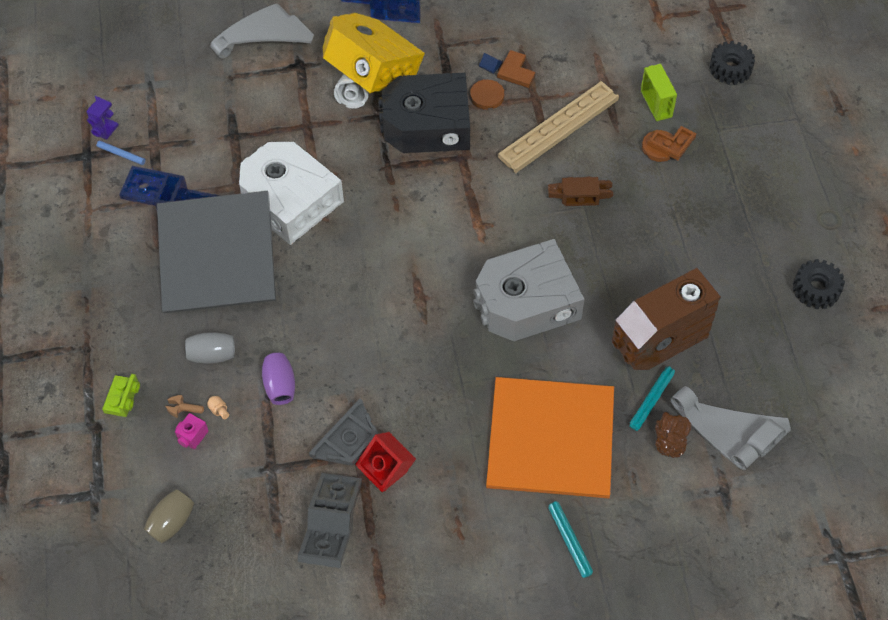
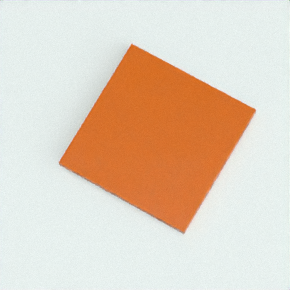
[486,377,614,499]

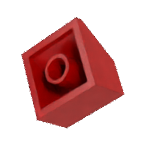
[355,432,416,492]

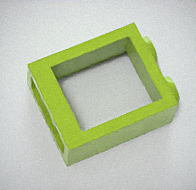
[641,64,677,121]

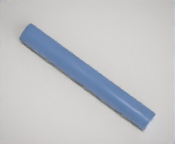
[97,140,146,165]

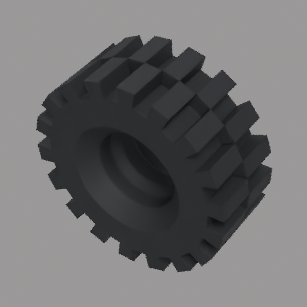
[709,41,755,85]
[793,259,845,309]

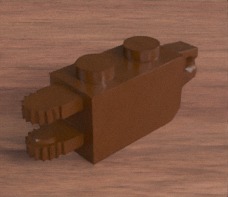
[548,176,614,206]

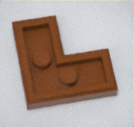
[497,50,536,88]
[647,126,697,160]

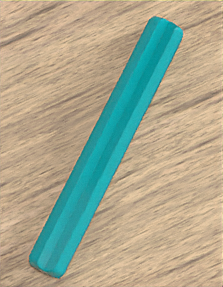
[629,366,675,431]
[548,501,593,578]

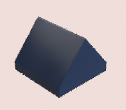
[479,53,503,74]

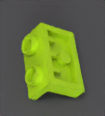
[102,374,140,417]

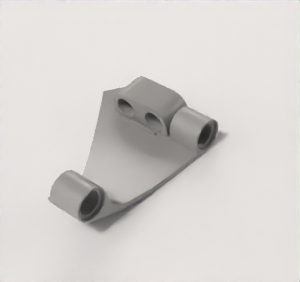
[210,4,314,59]
[671,386,791,470]

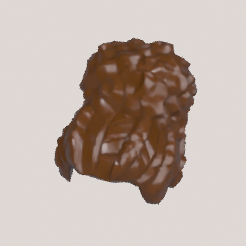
[655,412,691,458]

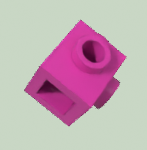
[175,413,209,450]

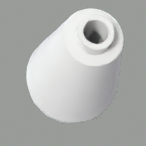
[334,74,369,108]

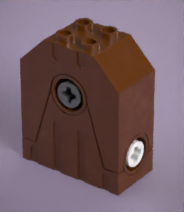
[612,268,721,370]

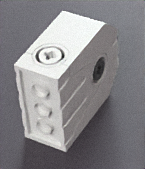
[239,142,344,245]

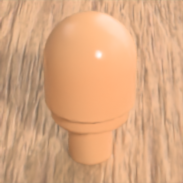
[207,396,229,419]

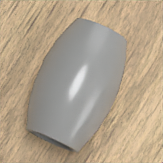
[185,332,235,364]

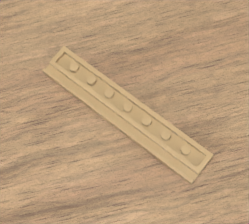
[498,81,619,173]

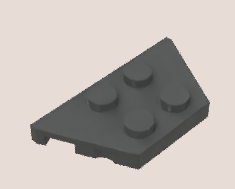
[309,399,378,466]

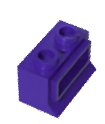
[87,96,119,140]

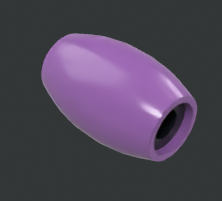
[262,353,295,405]

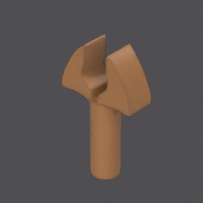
[165,395,204,418]

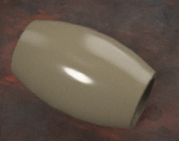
[144,489,194,544]

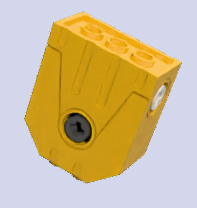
[322,13,425,93]

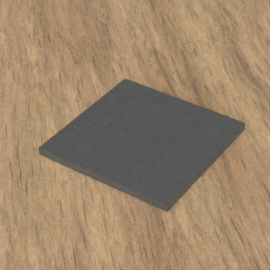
[157,190,276,313]

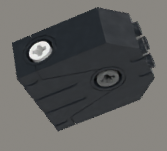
[379,72,470,153]

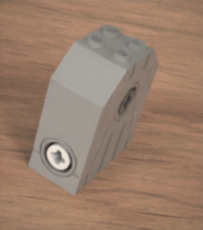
[473,239,584,341]

